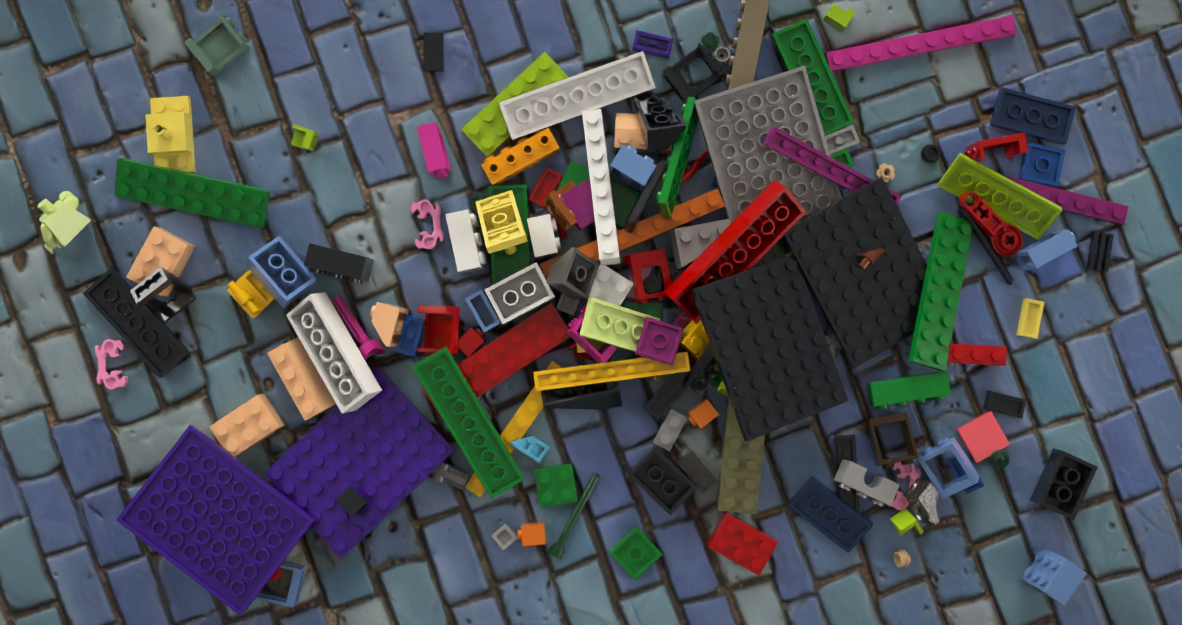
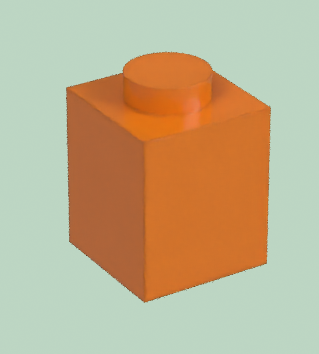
[688,398,719,429]
[518,522,546,547]

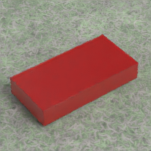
[528,167,563,209]

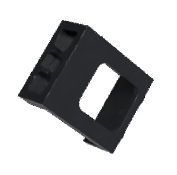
[662,43,723,104]
[130,267,196,322]

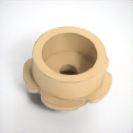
[876,164,895,183]
[894,549,911,569]

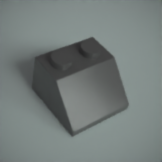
[546,248,599,300]

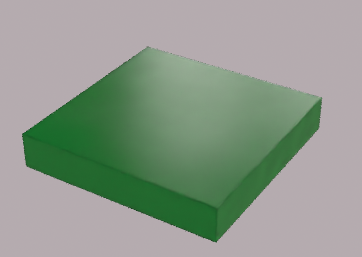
[609,525,663,581]

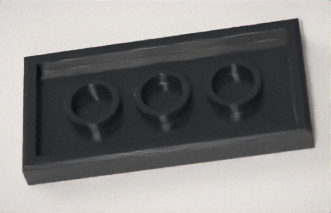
[624,152,670,233]

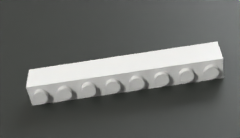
[582,109,621,266]

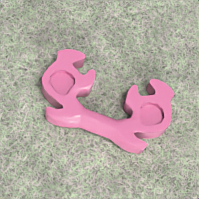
[411,199,444,250]
[95,339,128,389]
[887,462,921,511]

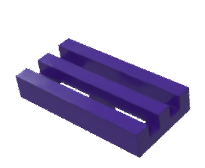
[632,30,673,59]

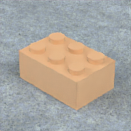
[126,226,196,296]
[209,393,285,457]

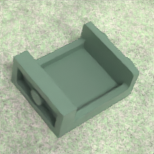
[184,14,249,76]

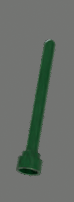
[548,473,600,559]

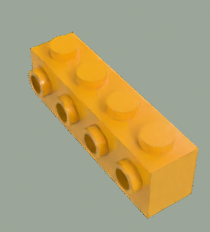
[481,128,560,186]

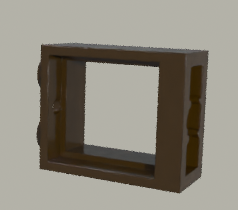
[865,412,919,469]

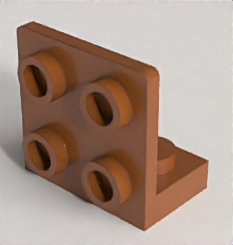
[542,181,578,232]

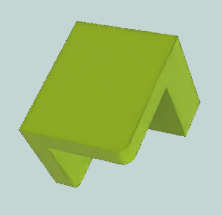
[823,4,856,33]
[291,124,319,152]
[890,508,924,536]

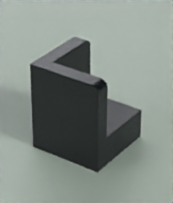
[336,486,371,517]

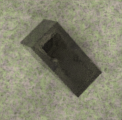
[904,479,940,526]

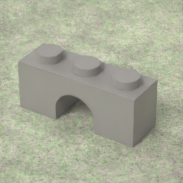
[834,459,900,507]

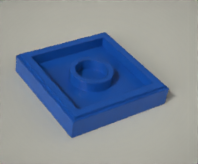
[1018,142,1065,188]

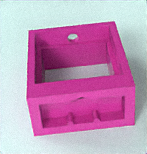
[417,122,452,179]
[566,304,618,363]

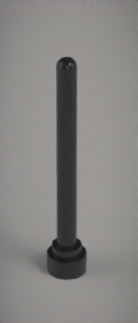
[956,203,1014,285]

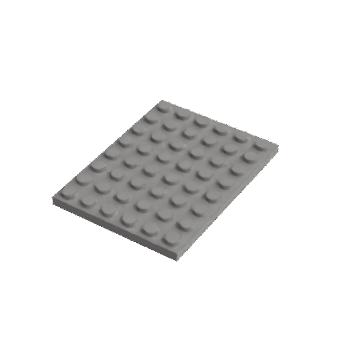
[694,66,842,226]

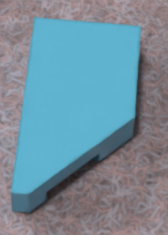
[509,436,550,463]

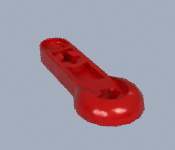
[959,192,1022,257]

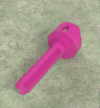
[331,296,386,361]

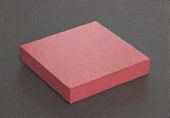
[956,411,1010,463]

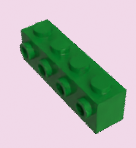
[866,371,951,409]

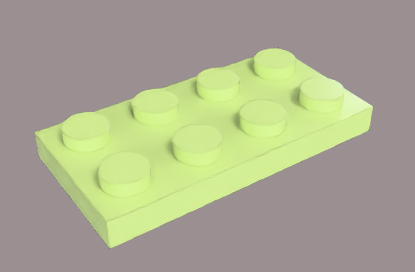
[579,297,660,352]

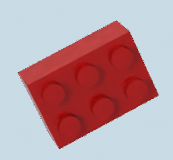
[706,511,778,576]

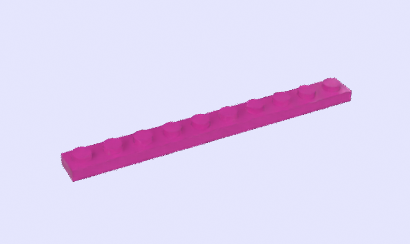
[825,15,1017,72]

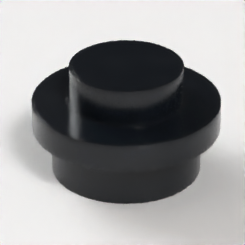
[921,144,940,163]
[643,276,662,294]

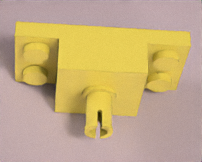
[145,96,196,173]
[476,190,528,255]

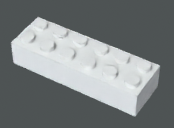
[286,292,382,414]

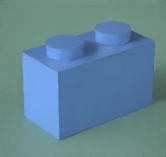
[465,289,502,333]

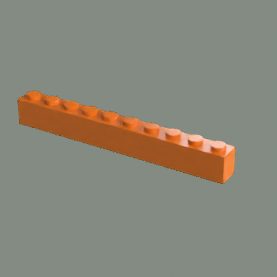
[540,188,725,280]

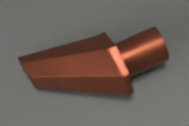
[858,248,886,270]

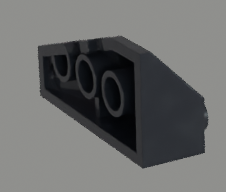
[632,91,686,152]
[541,381,622,410]

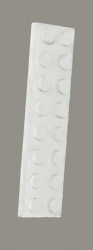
[499,51,656,140]

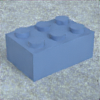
[610,145,656,193]
[246,236,317,309]
[1022,548,1087,606]

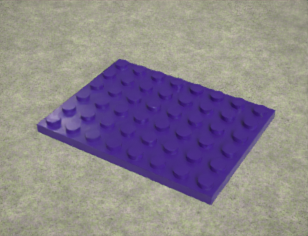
[264,367,455,559]
[116,425,315,616]

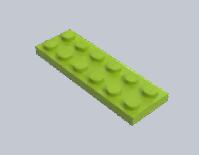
[461,52,569,157]
[938,153,1062,240]

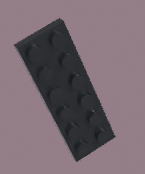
[83,268,191,378]

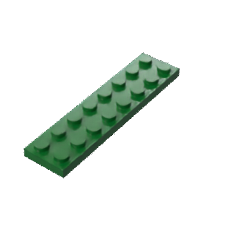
[114,158,270,228]
[908,212,973,371]
[412,346,525,499]

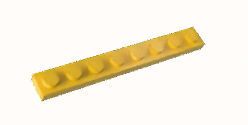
[533,352,690,391]
[465,361,562,497]

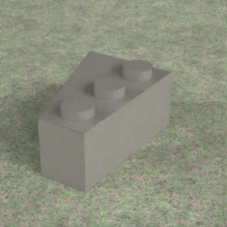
[669,219,731,269]

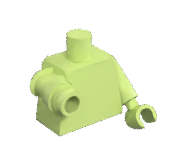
[38,191,91,254]

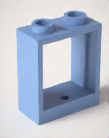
[1014,229,1078,271]
[918,437,979,499]
[255,561,306,607]

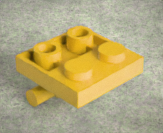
[227,269,275,319]

